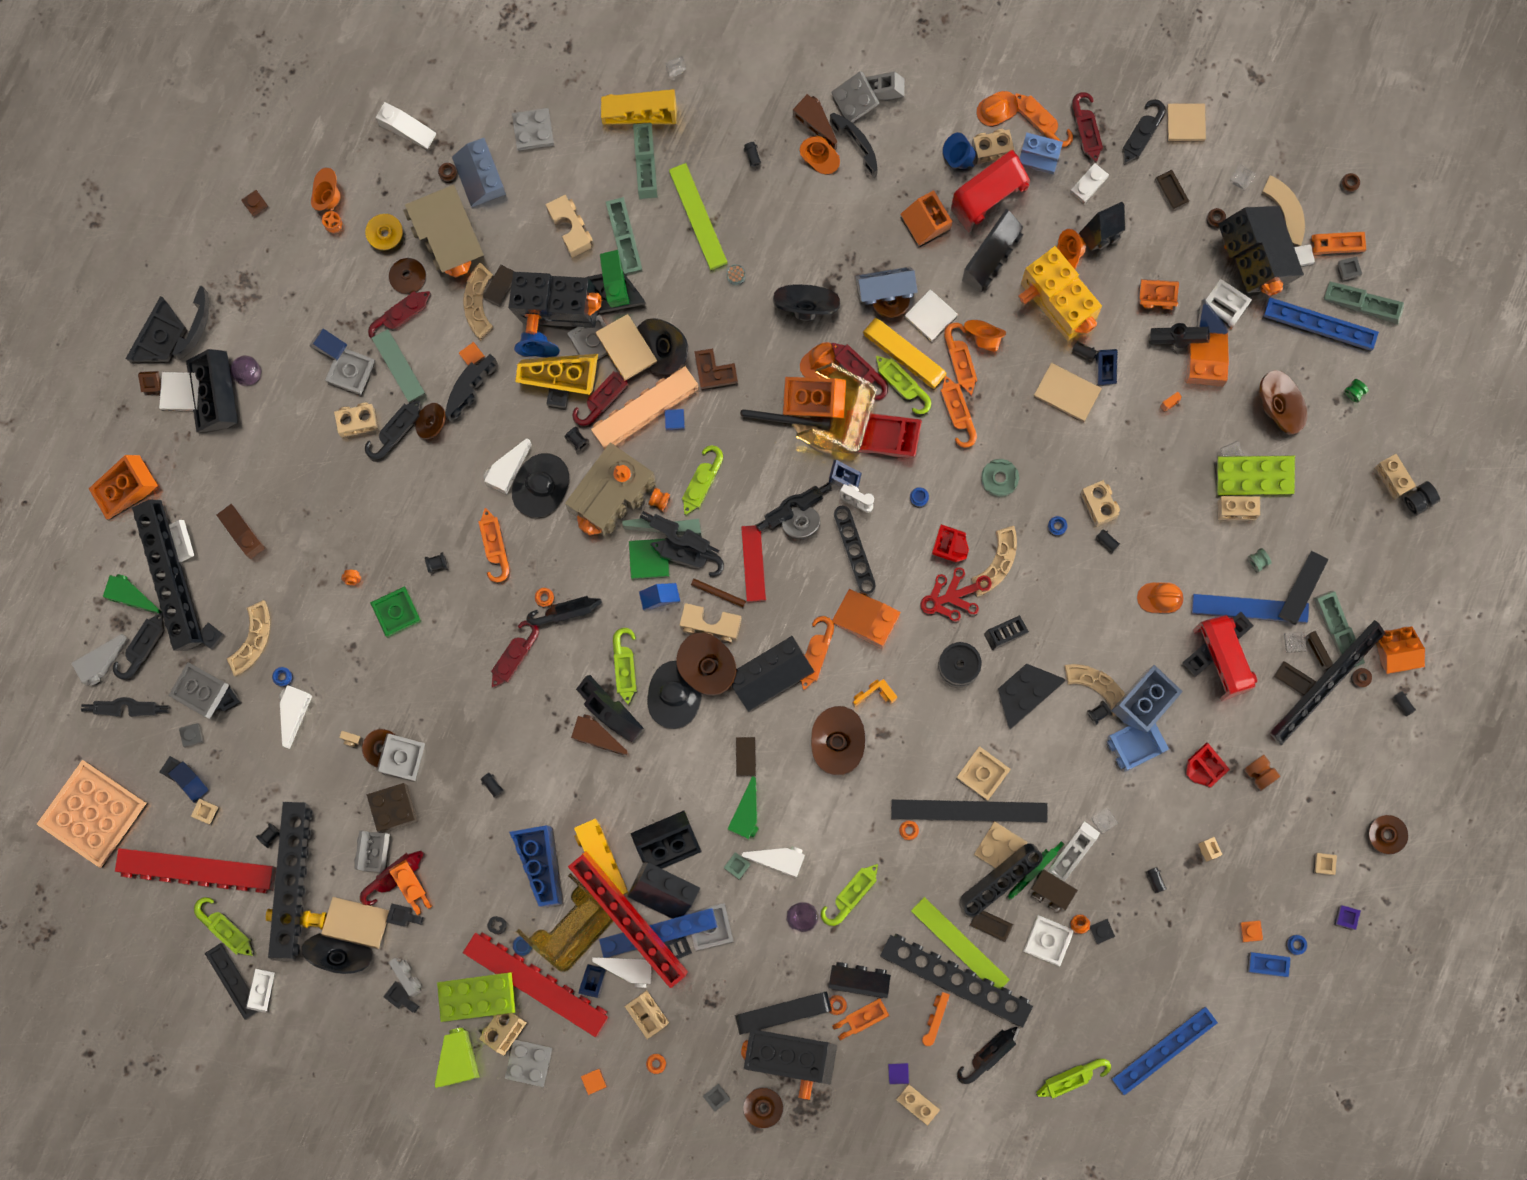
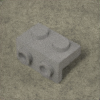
[354,831,390,873]

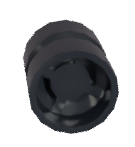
[1403,481,1440,516]

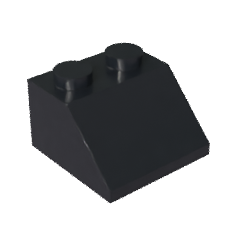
[1079,202,1125,251]

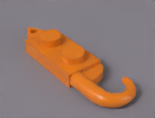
[1015,93,1073,148]
[944,323,977,395]
[940,376,977,448]
[478,508,509,582]
[801,616,834,690]

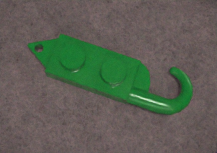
[1007,841,1065,900]

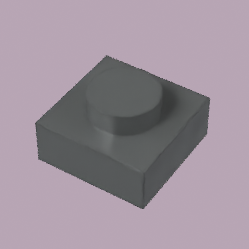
[1337,256,1362,280]
[179,723,204,747]
[703,1084,730,1112]

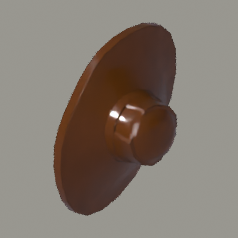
[1260,370,1308,434]
[676,632,736,696]
[811,706,865,775]

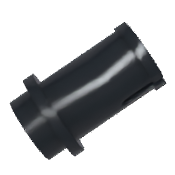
[743,142,761,167]
[1072,341,1098,361]
[1096,529,1120,552]
[1393,691,1416,716]
[480,773,504,798]
[1146,867,1167,893]

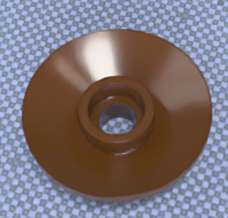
[389,258,426,294]
[873,295,910,317]
[415,403,445,439]
[362,729,395,768]
[1369,815,1408,854]
[743,1088,783,1128]

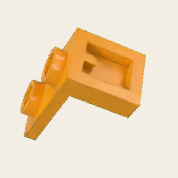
[852,679,898,707]

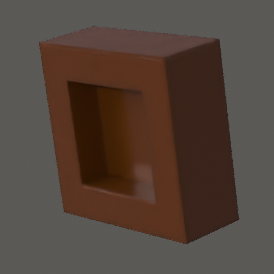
[241,190,268,216]
[138,371,161,392]

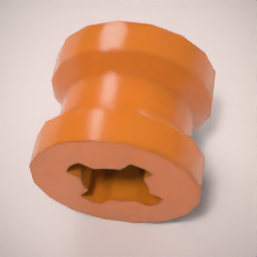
[322,211,343,233]
[648,488,670,511]

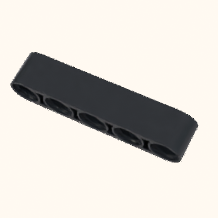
[834,505,876,597]
[960,843,1043,917]
[735,991,832,1035]

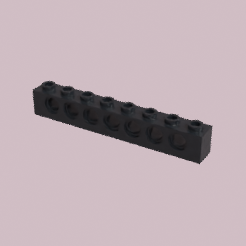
[132,499,203,651]
[268,802,312,961]
[880,933,1033,1028]

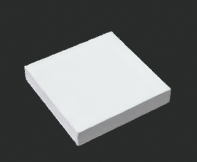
[905,289,958,342]
[159,372,200,411]
[1023,915,1074,967]

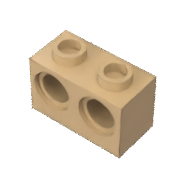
[972,129,1015,164]
[334,403,378,438]
[1375,454,1416,500]
[1081,480,1120,527]
[1218,496,1260,520]
[624,990,669,1039]
[479,1013,527,1056]
[896,1084,940,1126]

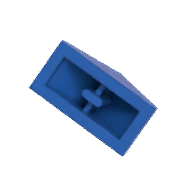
[639,583,680,611]

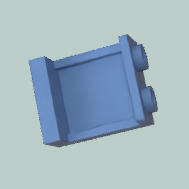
[1020,132,1063,175]
[1107,723,1169,772]

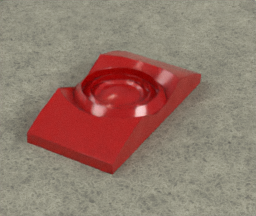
[841,411,922,457]

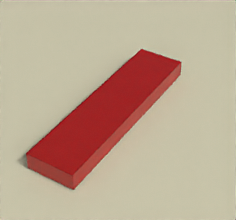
[741,525,766,602]

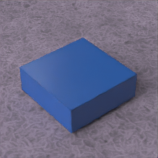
[665,409,685,430]

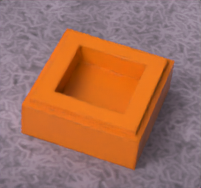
[459,342,485,365]
[1160,392,1182,412]
[581,1069,607,1095]

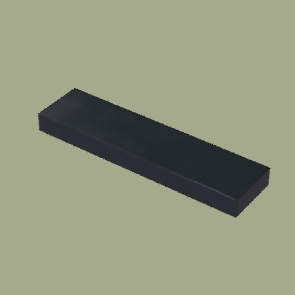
[1278,551,1329,625]
[204,943,259,1020]

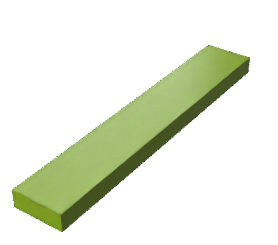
[669,163,728,271]
[911,897,1010,994]

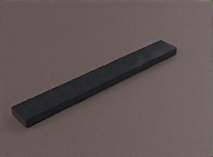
[1270,620,1385,745]
[891,799,1048,823]

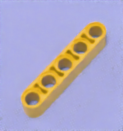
[863,318,946,389]

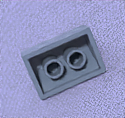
[452,138,506,207]
[855,267,918,304]
[1111,665,1183,733]

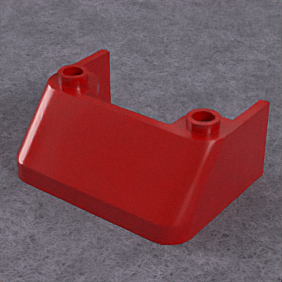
[951,150,1030,232]
[1193,615,1257,702]

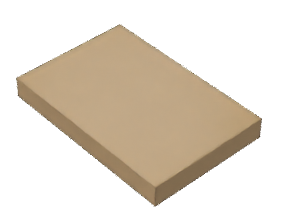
[595,314,657,381]
[1034,363,1102,422]
[321,897,389,949]

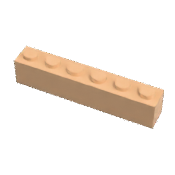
[591,366,699,450]

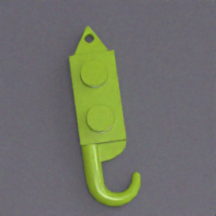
[876,356,931,414]
[682,445,723,515]
[613,628,637,705]
[820,864,878,926]
[194,897,253,956]
[1036,1059,1111,1099]

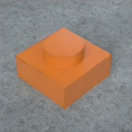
[1240,920,1263,942]

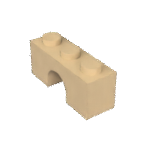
[545,194,593,258]
[680,603,741,643]

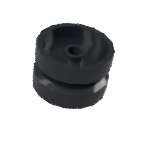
[938,642,982,688]

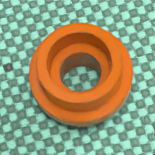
[341,569,361,586]
[535,588,554,607]
[899,821,919,840]
[1070,914,1090,934]
[829,995,847,1015]
[646,1054,666,1074]

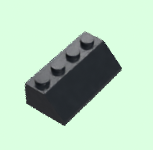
[962,209,1024,292]
[186,349,238,433]
[732,636,815,712]

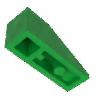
[600,250,630,308]
[103,574,162,614]
[727,776,759,840]

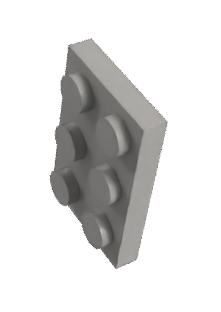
[168,662,229,719]

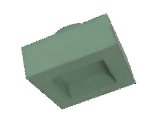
[724,852,751,880]

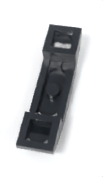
[830,113,878,178]
[172,286,209,360]
[1182,612,1254,677]

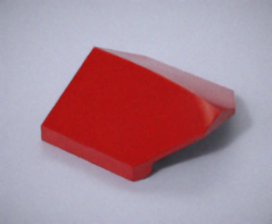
[932,524,969,562]
[1186,742,1230,787]

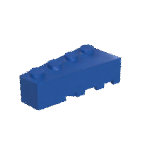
[509,825,563,907]

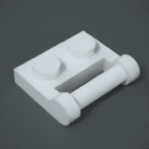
[1206,279,1252,328]
[840,484,874,513]

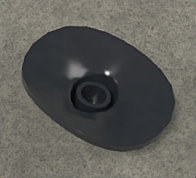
[773,284,840,321]
[637,318,688,375]
[512,453,569,518]
[647,660,702,729]
[302,933,372,974]

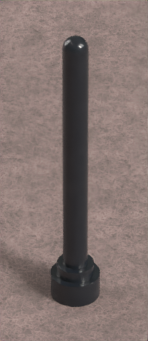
[740,409,831,432]

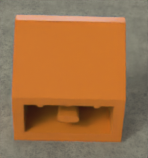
[900,190,953,246]
[1376,626,1425,674]

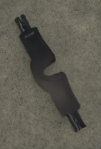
[755,482,832,532]
[640,511,720,557]
[81,697,169,717]

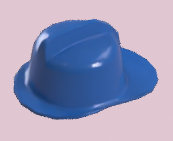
[943,132,976,169]
[514,331,560,358]

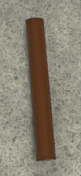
[691,579,746,608]

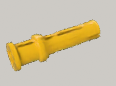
[266,909,327,930]

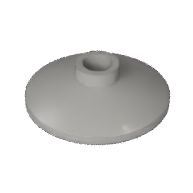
[782,507,820,538]

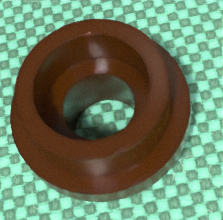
[438,163,457,181]
[1341,173,1360,192]
[1207,208,1226,227]
[1352,668,1372,687]

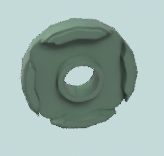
[981,459,1019,497]

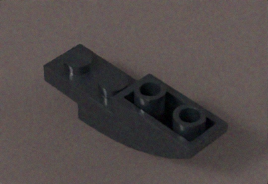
[445,354,498,421]
[576,675,644,742]

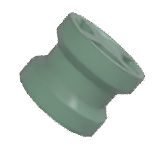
[1248,548,1272,572]

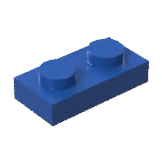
[1248,952,1291,977]

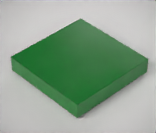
[629,539,669,580]
[370,586,421,637]

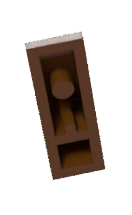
[793,94,837,150]
[217,503,266,559]
[571,714,629,757]

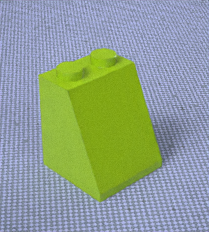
[435,1028,479,1088]

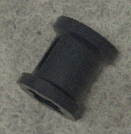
[564,427,589,452]
[425,552,448,573]
[1087,700,1112,725]
[256,822,280,848]
[487,916,507,935]

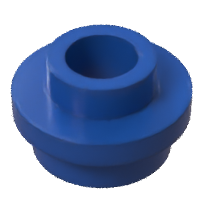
[1048,516,1067,535]
[272,667,292,686]
[1287,935,1307,955]

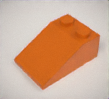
[1186,333,1229,387]
[783,377,846,418]
[88,455,158,519]
[832,589,901,649]

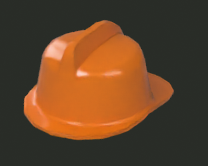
[976,91,1018,126]
[799,136,840,174]
[311,167,341,211]
[1057,229,1086,269]
[964,320,1006,352]
[800,342,839,378]
[1137,583,1184,613]

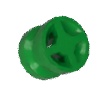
[1344,379,1369,403]

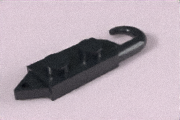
[1122,99,1166,164]
[365,400,421,459]
[650,538,724,576]
[526,596,602,626]
[113,613,164,679]
[957,1027,1020,1084]

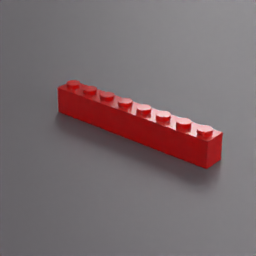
[115,848,277,894]
[568,851,688,989]
[463,932,609,1037]

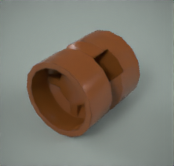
[1244,755,1281,791]

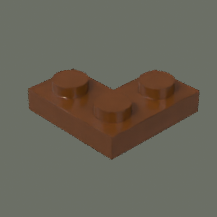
[694,348,738,389]

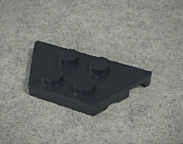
[585,272,646,314]
[125,296,186,362]
[997,664,1066,730]

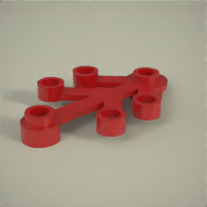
[920,567,992,622]

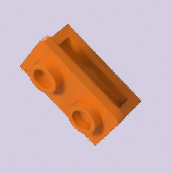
[1139,279,1179,309]

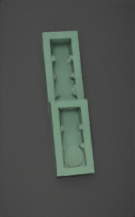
[633,123,658,199]
[606,197,642,274]
[1324,281,1404,325]
[372,329,425,403]
[622,518,702,537]
[1313,591,1365,667]

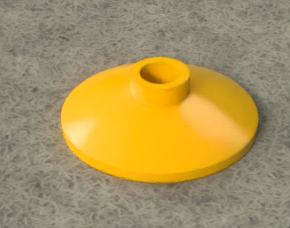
[365,214,403,250]

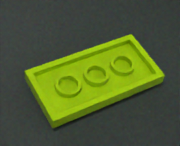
[1217,455,1295,495]
[437,973,515,1022]

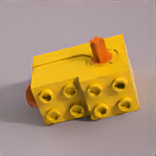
[1018,246,1102,341]

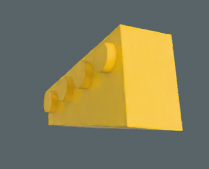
[601,89,676,124]
[515,354,598,395]
[574,818,629,895]

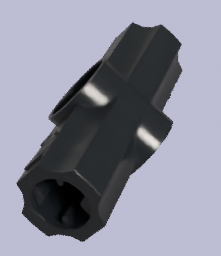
[1150,323,1210,348]

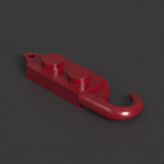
[1072,92,1103,163]
[368,291,431,339]
[831,343,888,400]
[572,371,628,426]
[491,620,539,688]
[359,850,424,906]

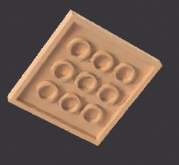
[37,760,146,868]

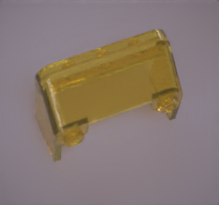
[796,363,876,453]
[516,873,613,972]

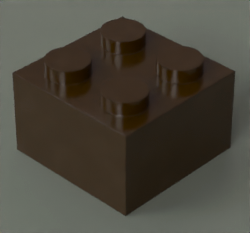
[366,783,418,833]
[1028,869,1078,913]

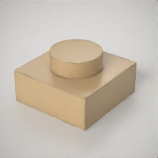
[339,731,363,747]
[191,799,218,825]
[1198,837,1222,862]
[1314,853,1337,875]

